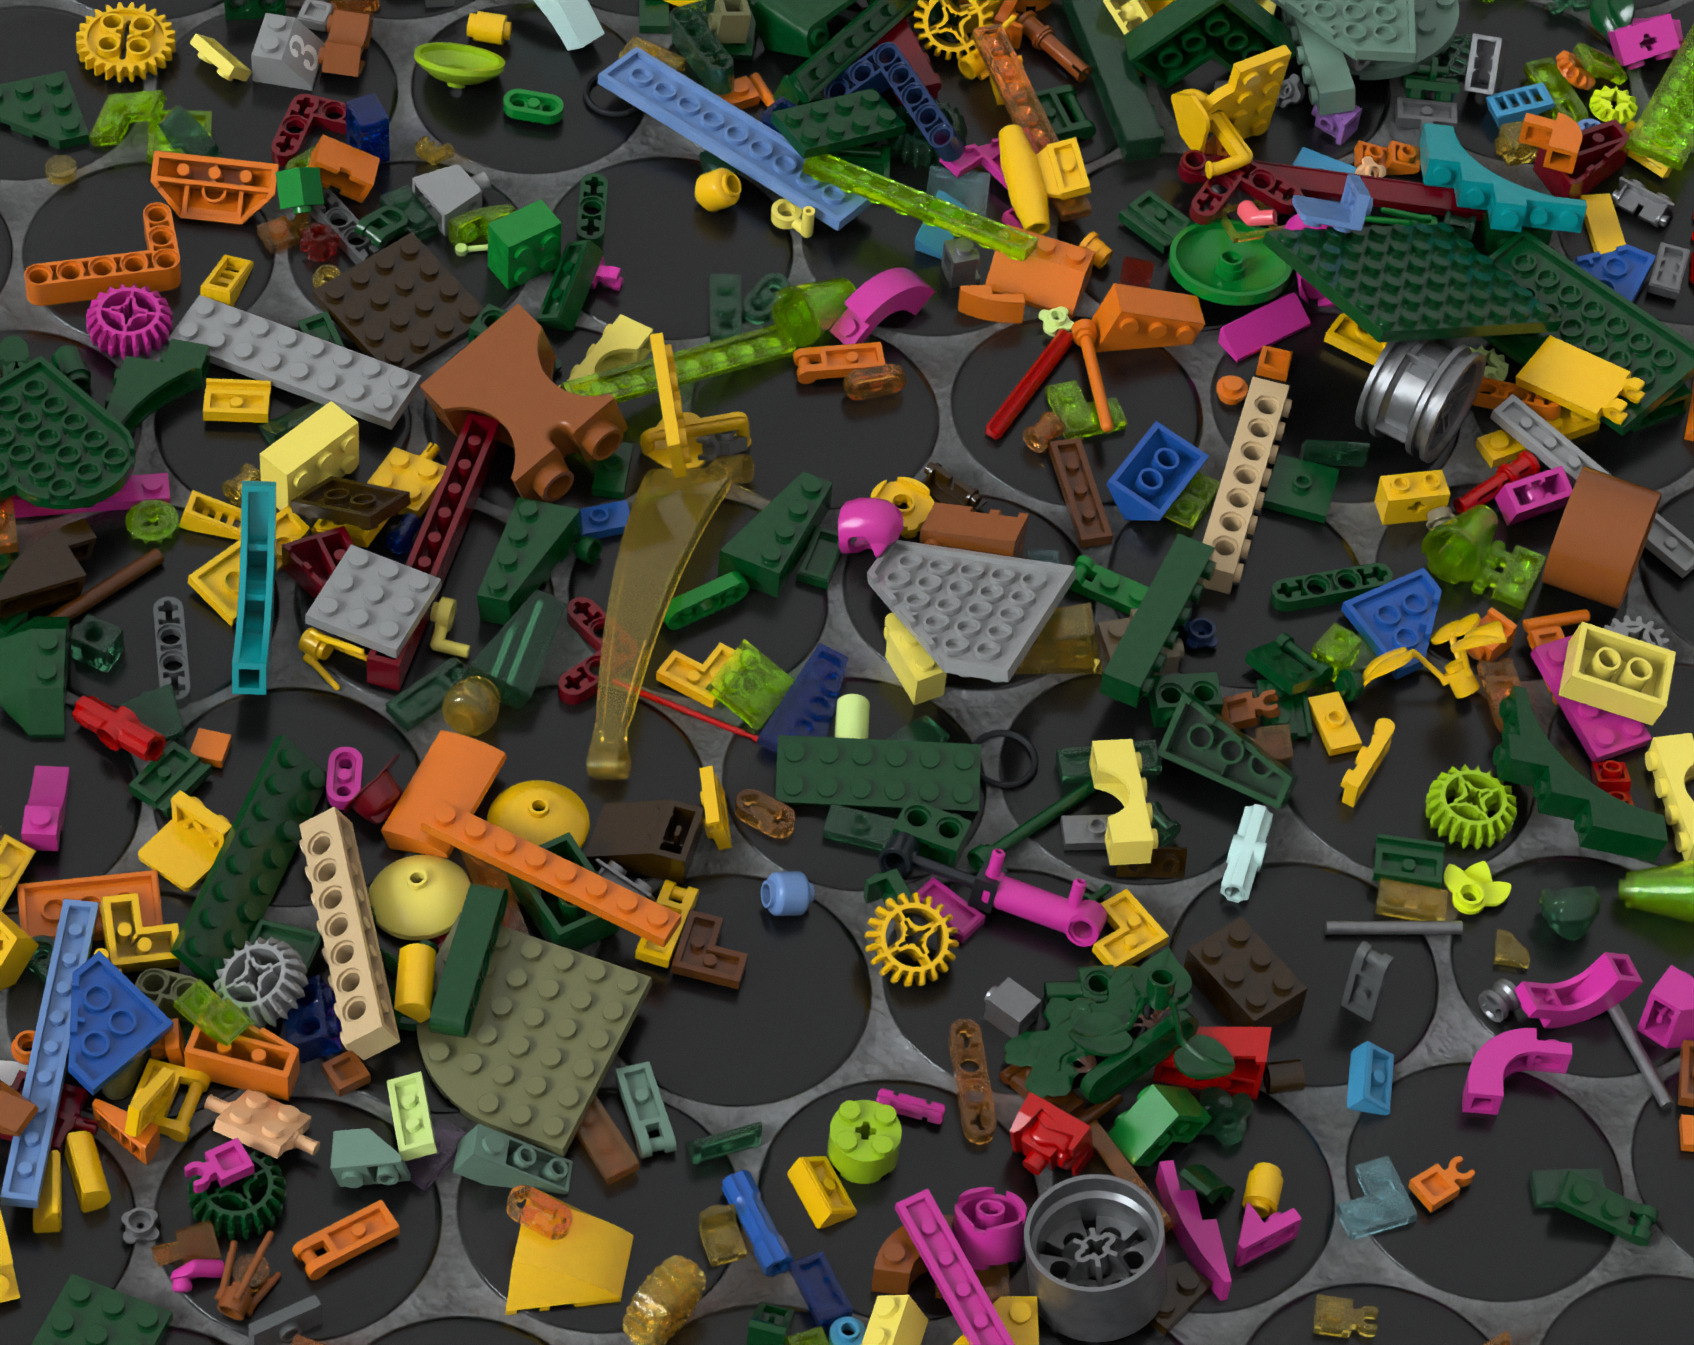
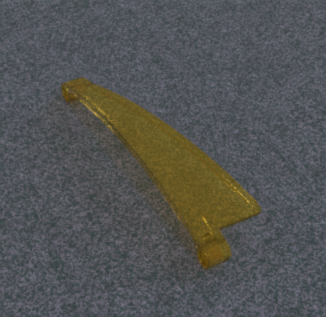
[587,454,755,780]

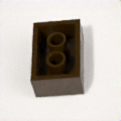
[1184,917,1308,1030]

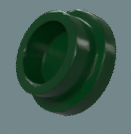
[1335,669,1364,702]

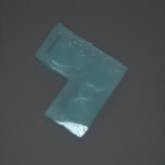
[1336,1156,1418,1241]

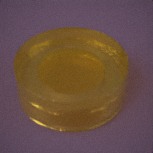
[45,155,77,185]

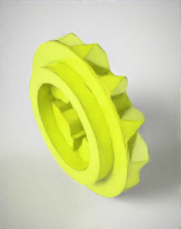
[1589,85,1638,124]

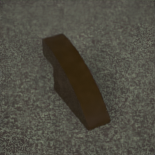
[0,518,97,620]

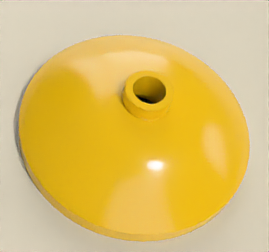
[487,780,590,849]

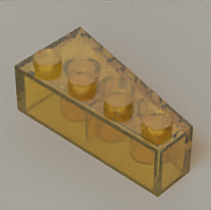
[1014,603,1103,674]

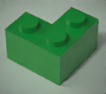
[1107,1084,1212,1167]

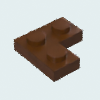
[671,910,748,990]

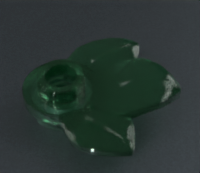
[1198,1086,1253,1145]

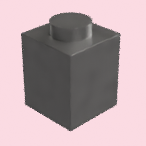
[984,977,1041,1039]

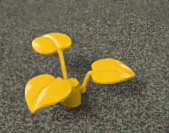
[1362,613,1507,699]

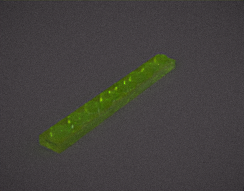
[802,154,1039,262]
[560,323,796,403]

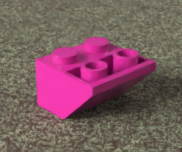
[1636,965,1694,1049]

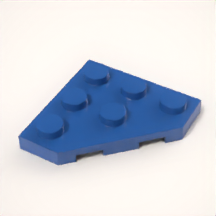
[1572,244,1656,303]
[1341,568,1442,680]
[68,951,174,1095]

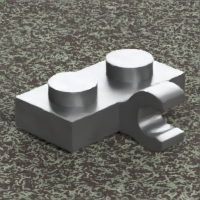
[1395,97,1457,147]

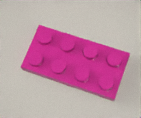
[1530,635,1652,762]

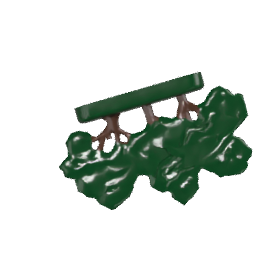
[1004,966,1199,1104]

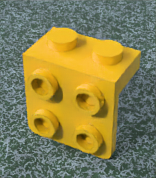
[138,790,232,892]

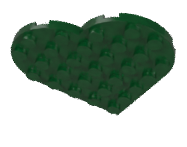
[0,355,136,509]

